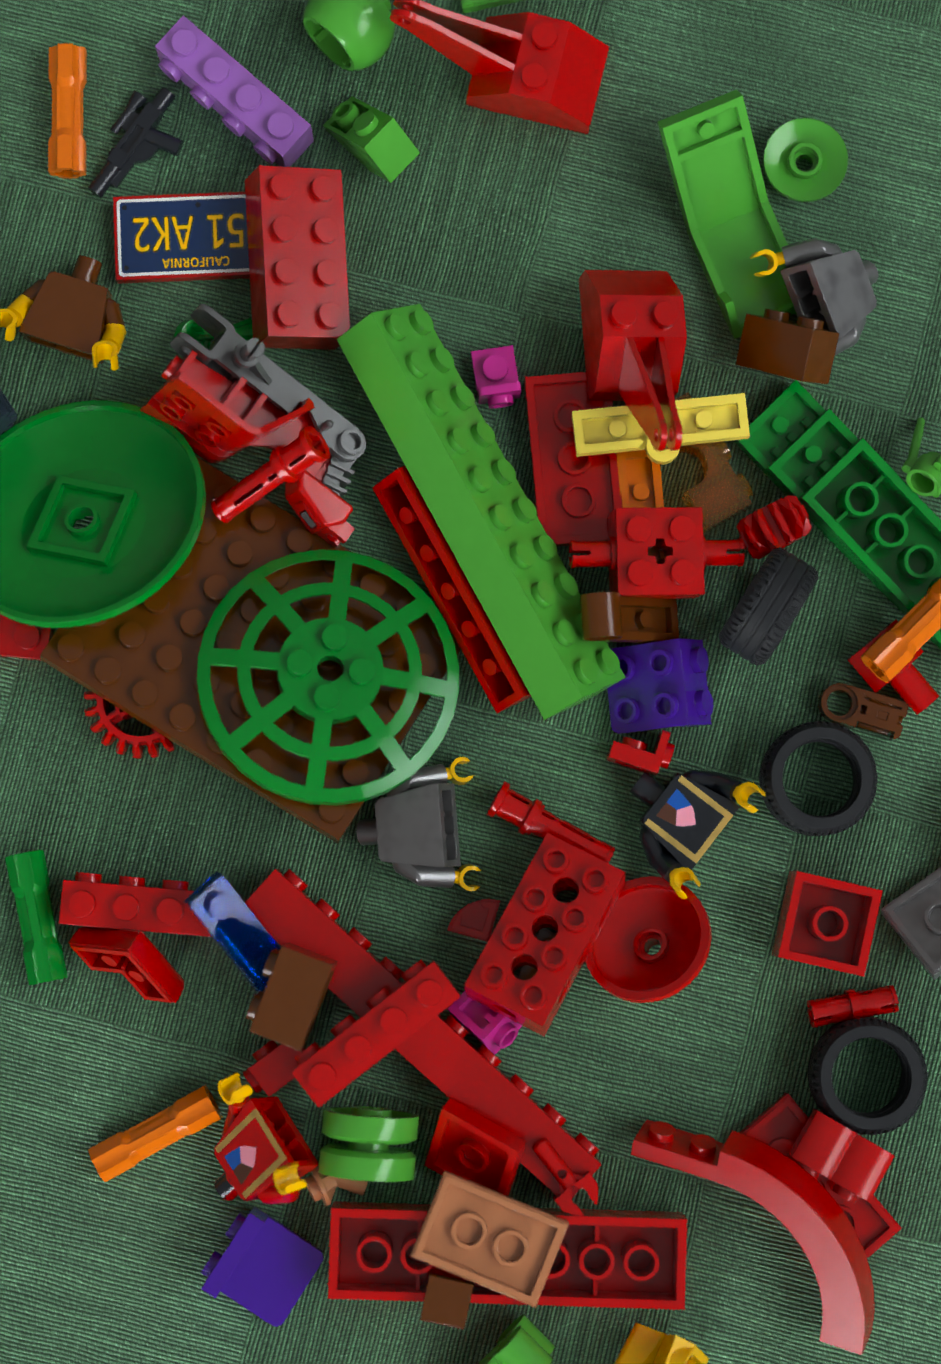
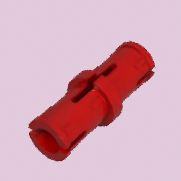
[807,985,899,1028]

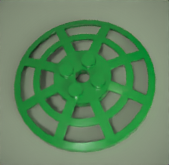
[197,549,459,806]

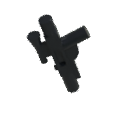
[88,87,184,198]

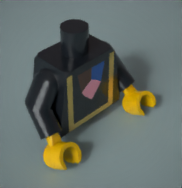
[629,769,766,899]

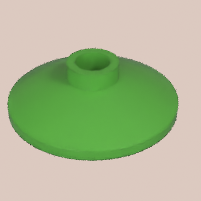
[763,118,848,202]

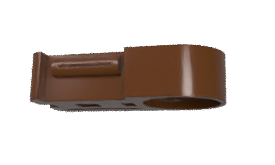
[818,683,908,740]

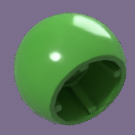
[303,0,395,71]

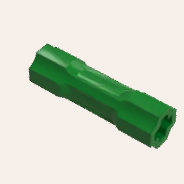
[5,850,68,985]

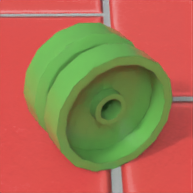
[318,1106,419,1182]

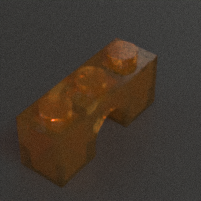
[675,392,753,534]

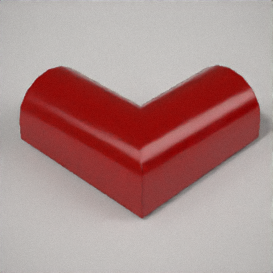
[68,926,184,1003]

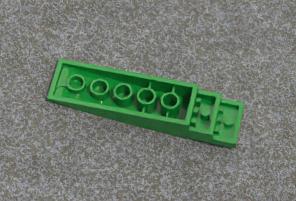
[733,380,941,650]

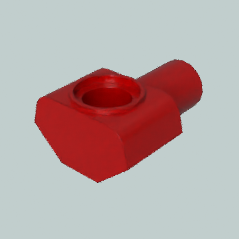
[848,619,939,715]

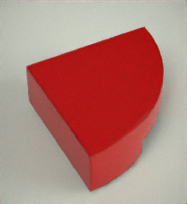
[447,899,500,942]

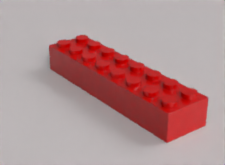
[328,1201,687,1310]

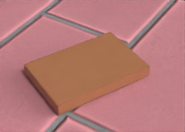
[411,1170,569,1308]

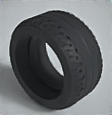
[719,548,819,665]
[759,721,878,836]
[808,1017,928,1135]

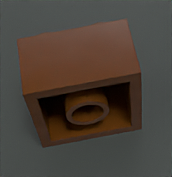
[246,943,338,1051]

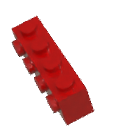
[59,872,243,939]
[291,959,461,1108]

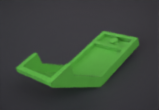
[657,89,796,339]

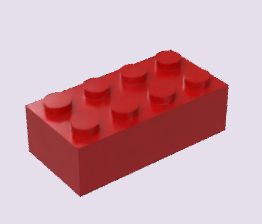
[245,165,350,350]

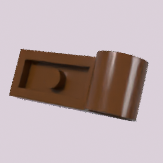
[580,592,679,643]

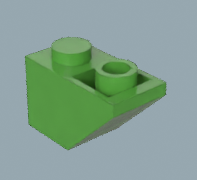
[323,96,420,183]

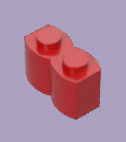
[788,1109,895,1204]

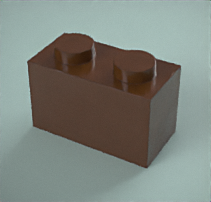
[736,308,840,384]

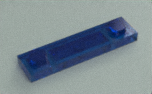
[184,871,281,993]

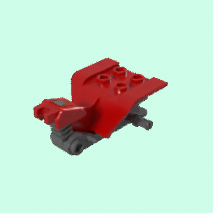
[140,304,366,547]

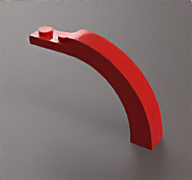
[631,1120,875,1355]

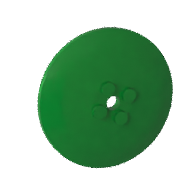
[0,400,206,628]

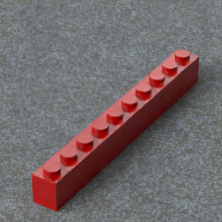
[240,869,602,1199]

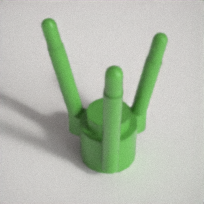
[902,417,941,498]

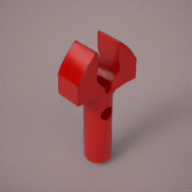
[533,1138,598,1216]

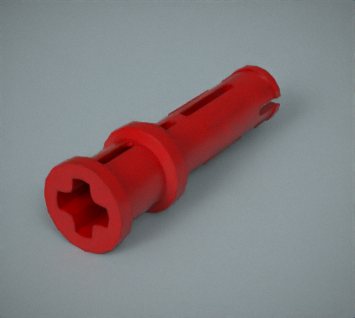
[211,426,330,523]
[486,781,616,863]

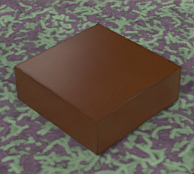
[420,1273,474,1330]

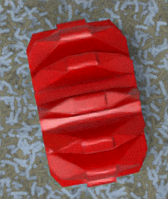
[736,495,812,559]

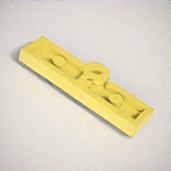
[571,393,750,465]

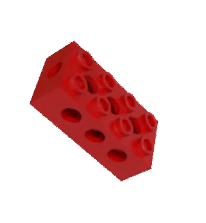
[464,833,625,1036]

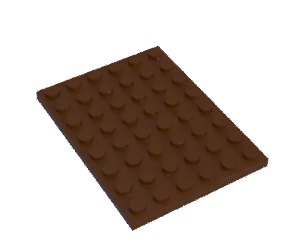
[40,456,461,844]

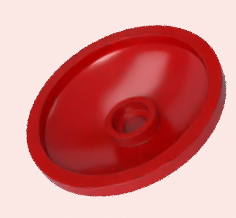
[585,876,711,1003]

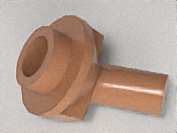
[304,1167,368,1207]

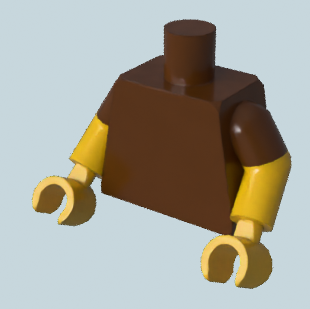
[0,255,126,371]

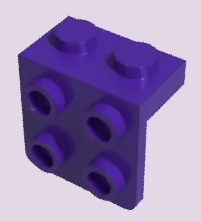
[607,638,713,734]
[201,1206,324,1327]

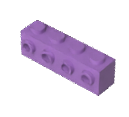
[155,15,314,167]

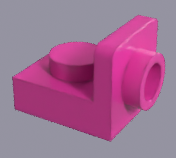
[471,345,521,409]
[447,991,522,1054]

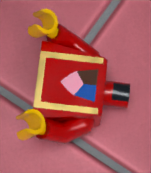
[214,1072,319,1205]

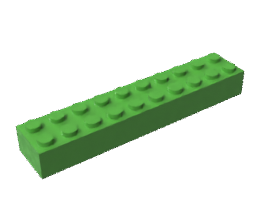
[336,304,626,720]

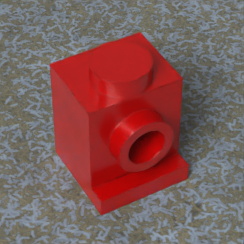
[243,1040,305,1097]

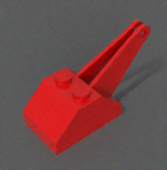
[390,0,609,134]
[579,270,687,450]

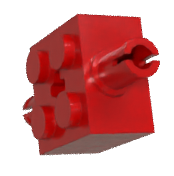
[569,507,745,599]

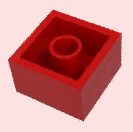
[771,871,883,977]

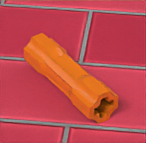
[48,43,87,179]
[861,578,941,683]
[88,1085,223,1182]

